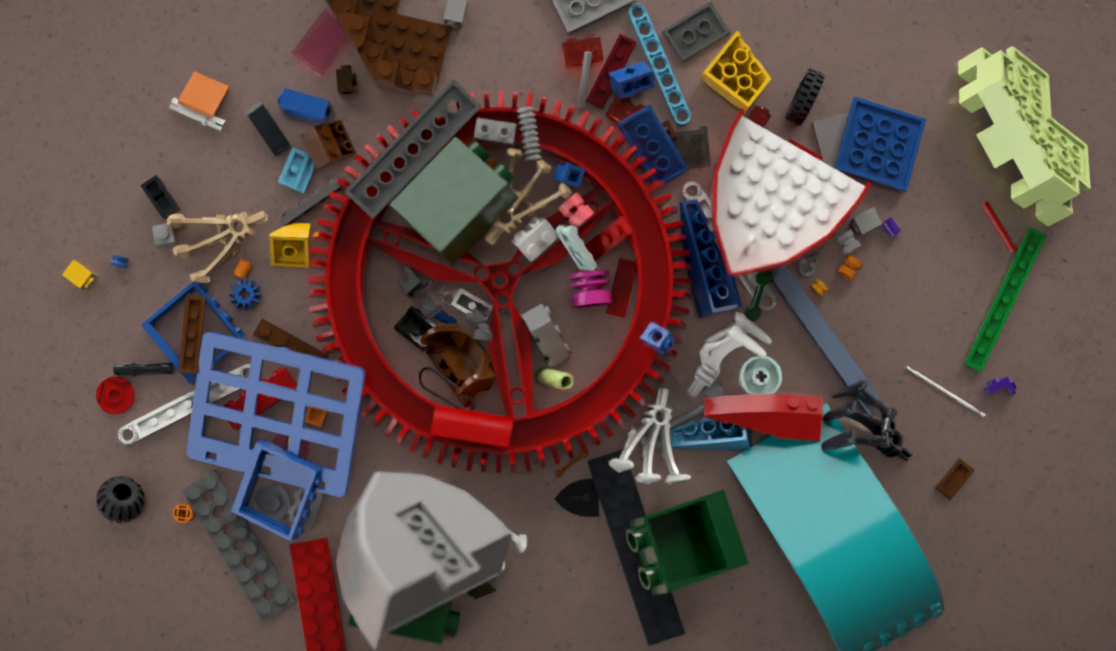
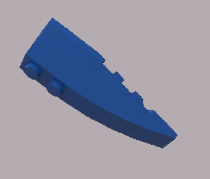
[680,199,742,318]

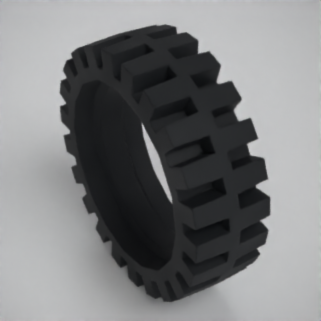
[785,68,825,126]

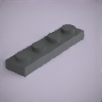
[280,176,347,226]

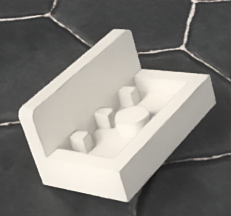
[511,215,558,262]

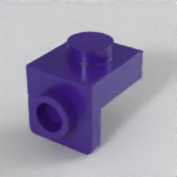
[984,377,1016,396]

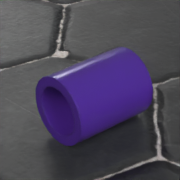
[881,217,901,238]

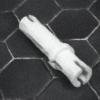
[169,98,226,132]

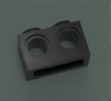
[140,175,181,220]

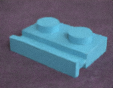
[278,147,315,193]

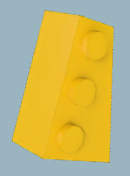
[700,30,771,114]

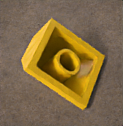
[269,223,311,268]

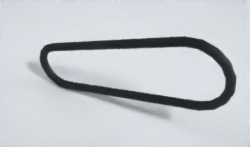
[418,366,475,411]

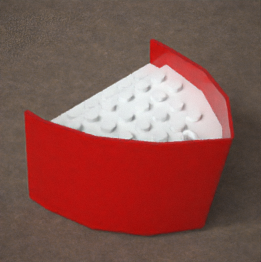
[710,109,872,276]

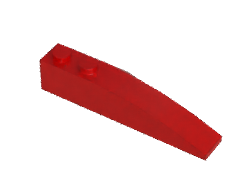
[704,394,823,441]

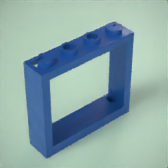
[141,281,245,385]
[231,439,322,541]

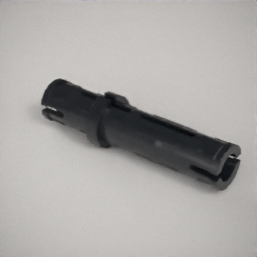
[113,361,173,377]

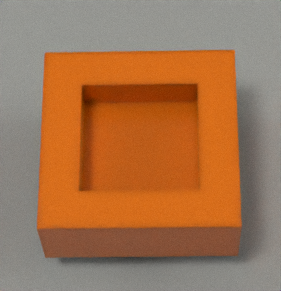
[305,406,328,428]

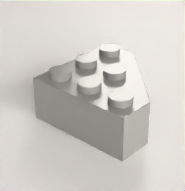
[522,304,572,369]

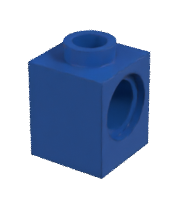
[640,322,675,356]

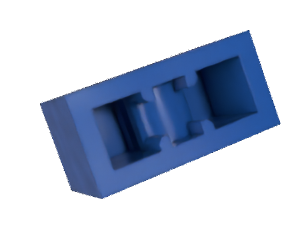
[609,61,655,99]

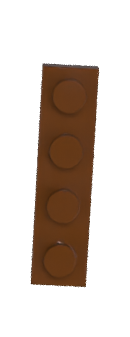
[178,295,207,374]
[253,318,329,359]

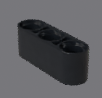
[245,101,291,157]

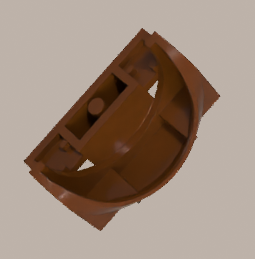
[420,322,496,407]

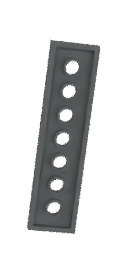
[344,79,481,219]
[182,470,296,622]

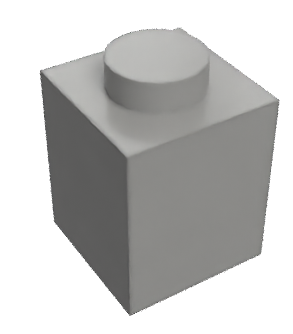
[443,0,467,28]
[851,207,882,236]
[152,223,178,247]

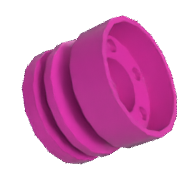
[569,269,612,308]

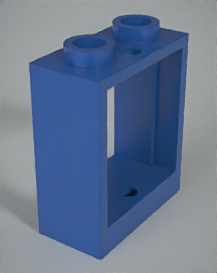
[277,88,332,124]

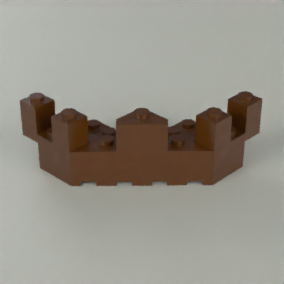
[325,0,452,97]

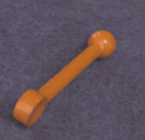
[555,452,588,478]

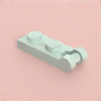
[556,225,597,271]

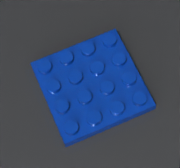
[834,97,926,192]

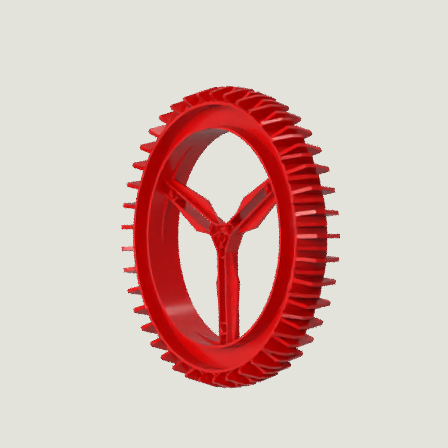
[307,90,692,473]

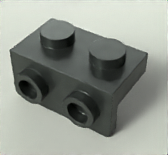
[394,306,438,352]

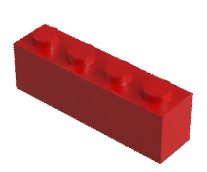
[223,367,298,431]

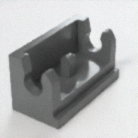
[397,266,423,297]

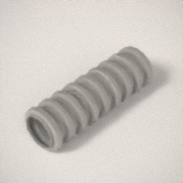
[517,107,542,162]

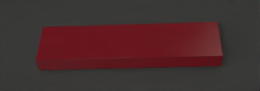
[586,34,637,110]

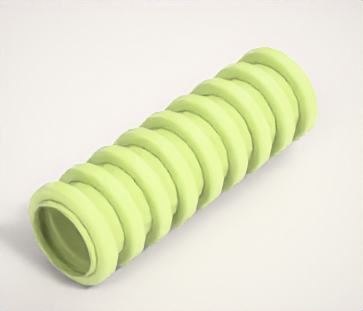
[534,367,573,390]

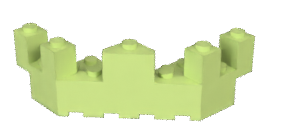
[958,46,1091,227]

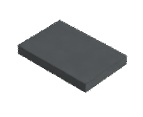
[662,1,730,63]

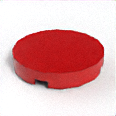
[96,376,135,414]

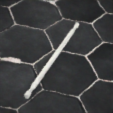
[906,366,986,417]

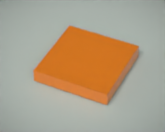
[178,71,229,119]

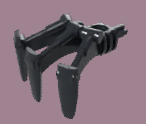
[821,380,913,461]

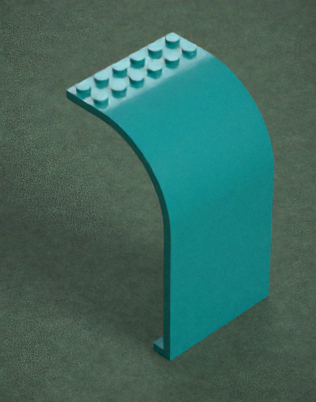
[727,404,945,651]

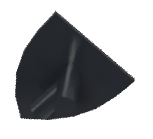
[554,478,599,517]

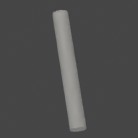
[577,51,592,109]

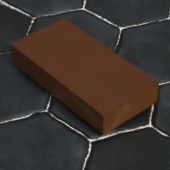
[935,458,974,500]

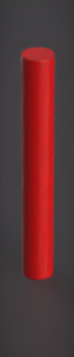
[981,201,1018,253]

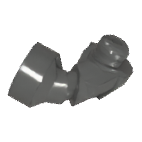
[466,309,493,342]

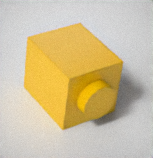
[62,259,95,290]

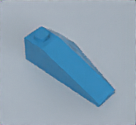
[671,418,752,451]

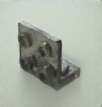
[668,126,711,169]

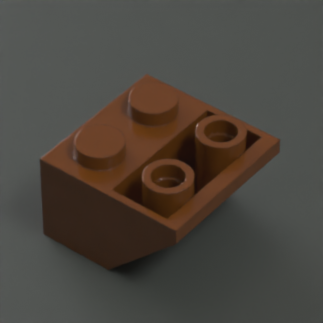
[301,120,357,170]

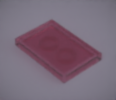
[291,8,350,76]

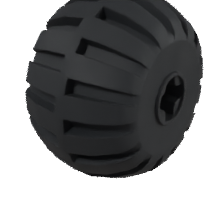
[96,476,145,523]

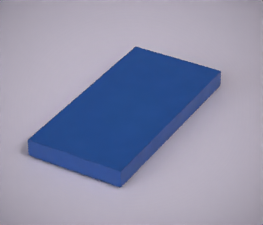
[617,104,689,184]

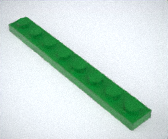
[963,227,1047,372]

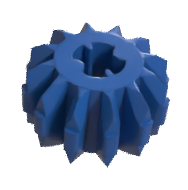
[229,278,262,311]

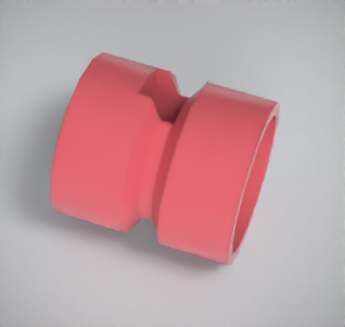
[558,193,595,229]

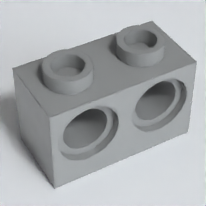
[474,118,516,145]
[287,487,325,529]

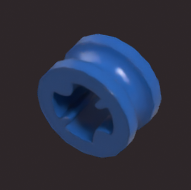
[110,255,129,268]

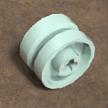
[738,356,782,394]

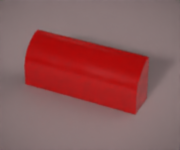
[430,405,514,449]

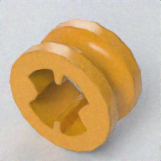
[810,279,829,297]

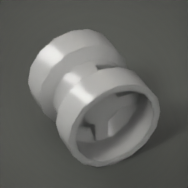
[835,229,861,255]

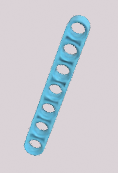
[629,4,691,126]

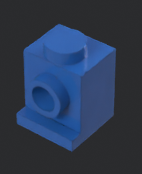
[552,163,585,188]

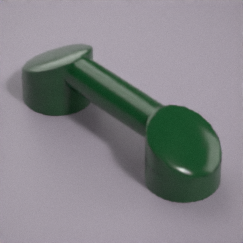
[745,271,773,321]

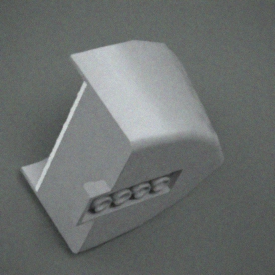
[336,472,512,650]

